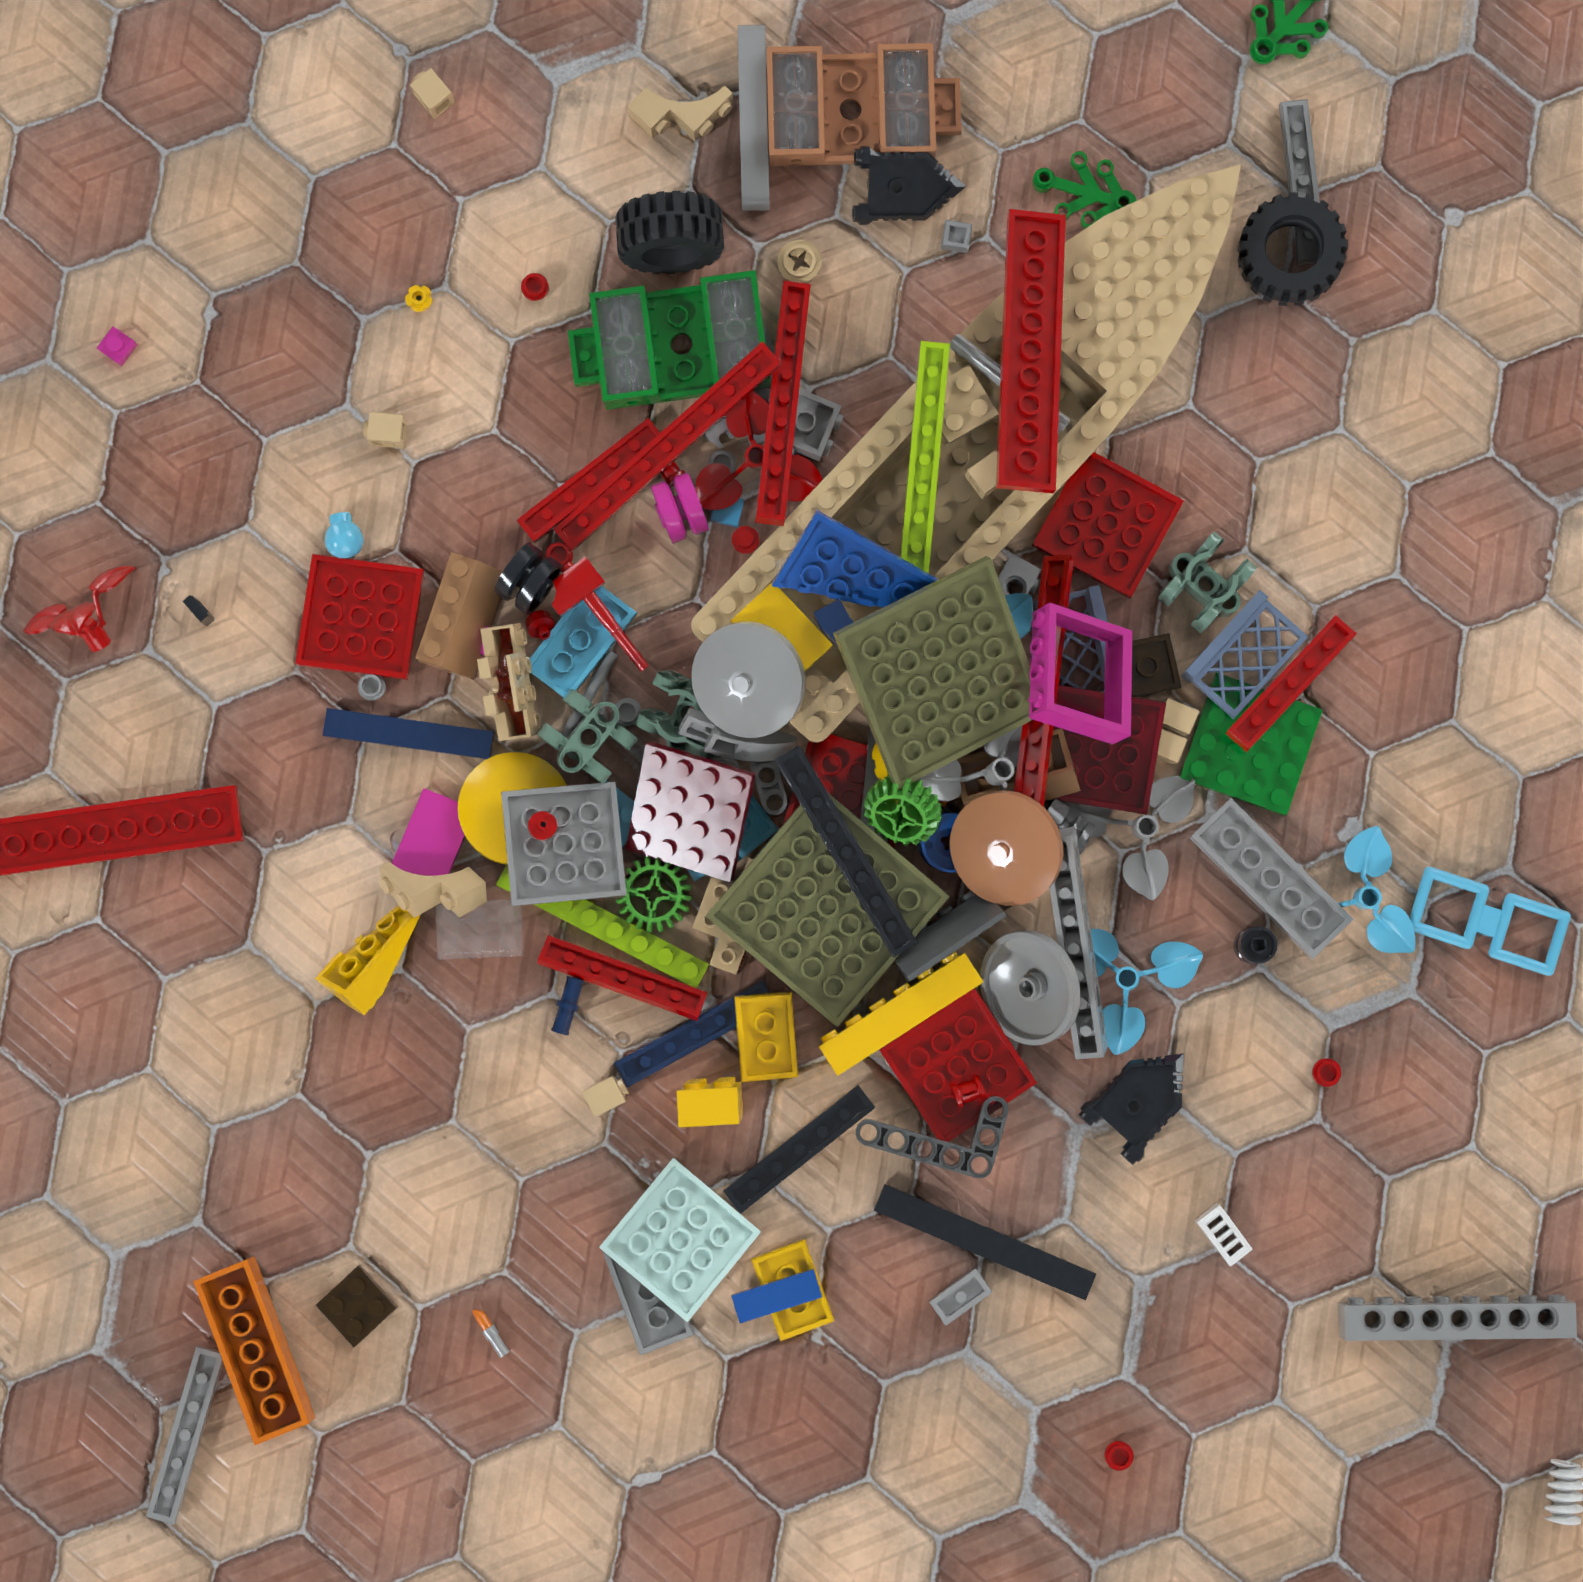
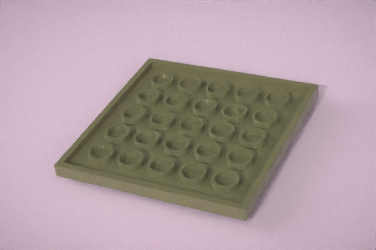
[833,556,1038,790]
[706,793,950,1027]

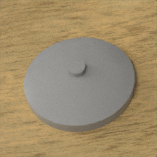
[692,621,805,738]
[980,930,1080,1045]

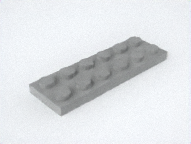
[1190,798,1353,960]

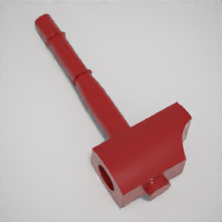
[551,556,649,672]

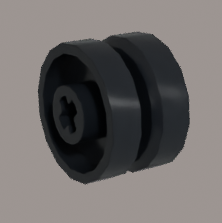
[494,542,563,615]

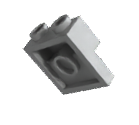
[793,389,843,461]

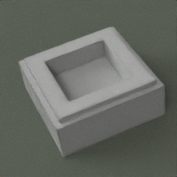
[941,220,973,253]

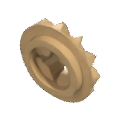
[777,240,822,283]

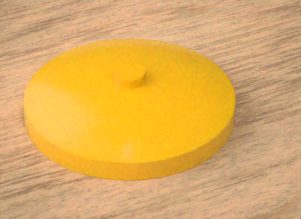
[458,752,567,865]

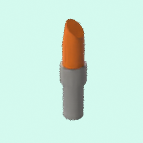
[472,1309,509,1358]

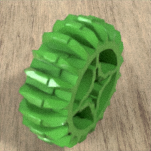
[864,774,942,847]
[616,856,692,932]

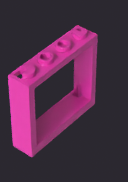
[1028,603,1132,744]

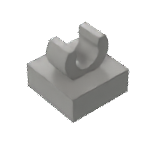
[703,415,734,448]

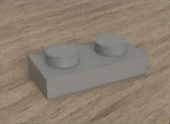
[929,1268,992,1325]

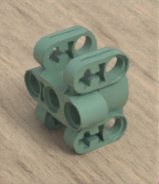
[1158,531,1258,634]
[635,670,717,758]
[536,689,638,784]

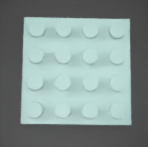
[599,1158,761,1322]

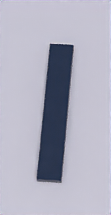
[322,708,495,760]
[614,981,770,1088]

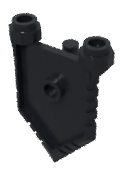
[852,146,966,225]
[1078,1053,1184,1165]

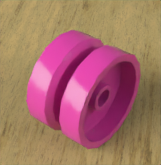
[651,472,709,544]

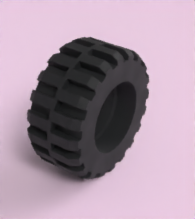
[615,191,724,274]
[1237,192,1348,306]

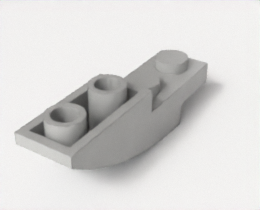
[678,708,797,762]

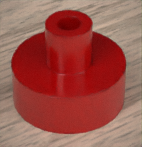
[525,610,555,640]
[528,811,557,841]

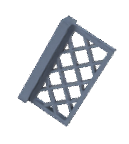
[1034,585,1108,689]
[1181,590,1308,719]

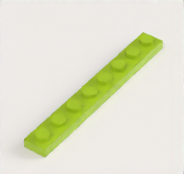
[900,341,950,574]
[496,864,709,988]

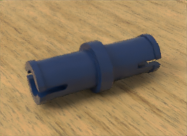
[551,976,584,1035]

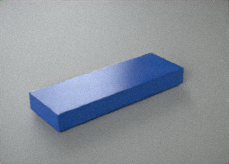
[731,1268,822,1323]

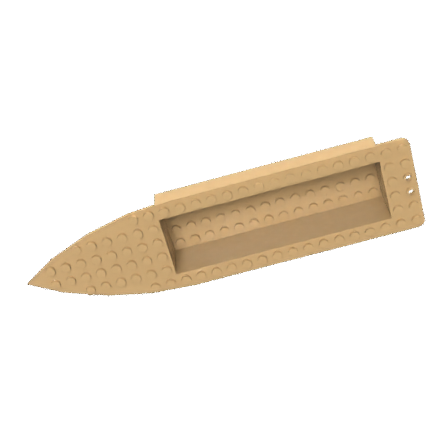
[691,164,1241,742]

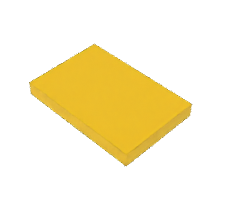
[730,583,833,671]
[734,991,798,1082]
[751,1238,834,1341]

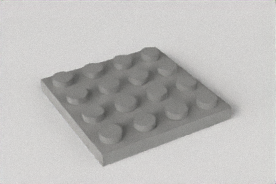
[501,782,627,906]

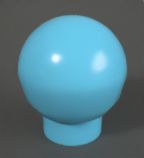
[325,512,364,559]

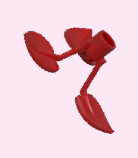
[695,391,823,510]
[23,566,137,652]

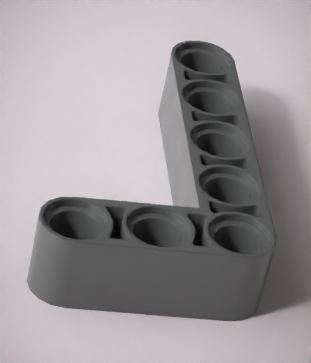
[855,1096,1009,1179]

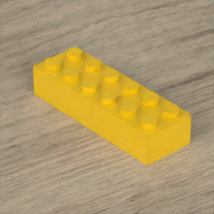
[819,952,983,1076]
[677,1077,743,1127]

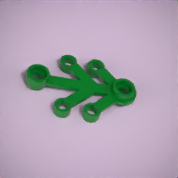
[1249,0,1328,64]
[1032,151,1137,229]

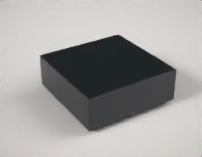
[183,595,214,626]

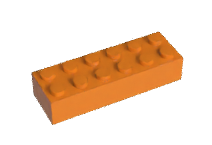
[193,1256,316,1445]

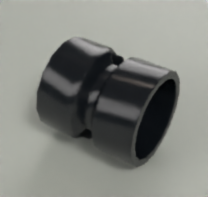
[1233,926,1277,964]

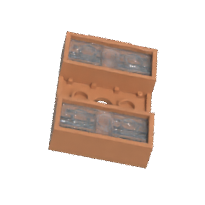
[767,43,962,166]

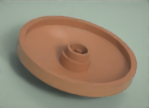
[950,790,1063,906]

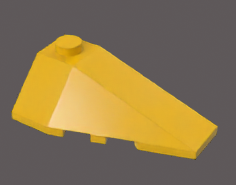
[315,905,421,1015]

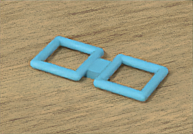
[1409,866,1571,976]

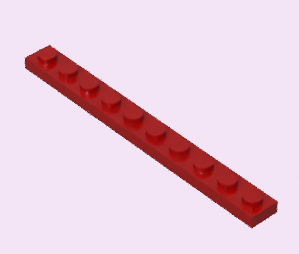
[755,280,811,526]
[553,341,782,551]
[1014,555,1074,807]

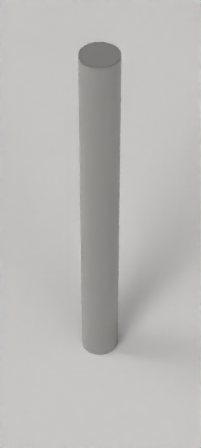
[556,650,618,751]

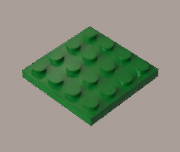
[1179,672,1323,816]

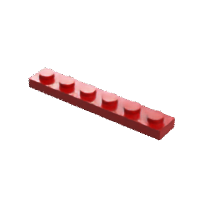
[516,418,660,544]
[1225,615,1357,752]
[537,935,708,1021]

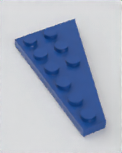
[772,510,939,607]

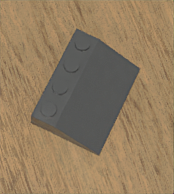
[893,891,1007,982]

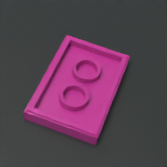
[392,788,465,876]

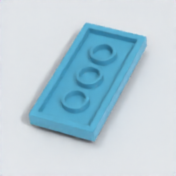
[530,586,637,697]

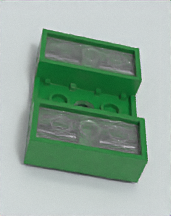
[568,270,771,410]

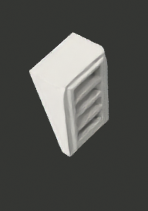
[1194,1203,1253,1267]

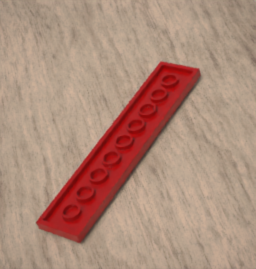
[996,209,1066,494]
[0,785,244,876]

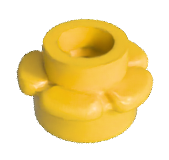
[405,285,433,312]

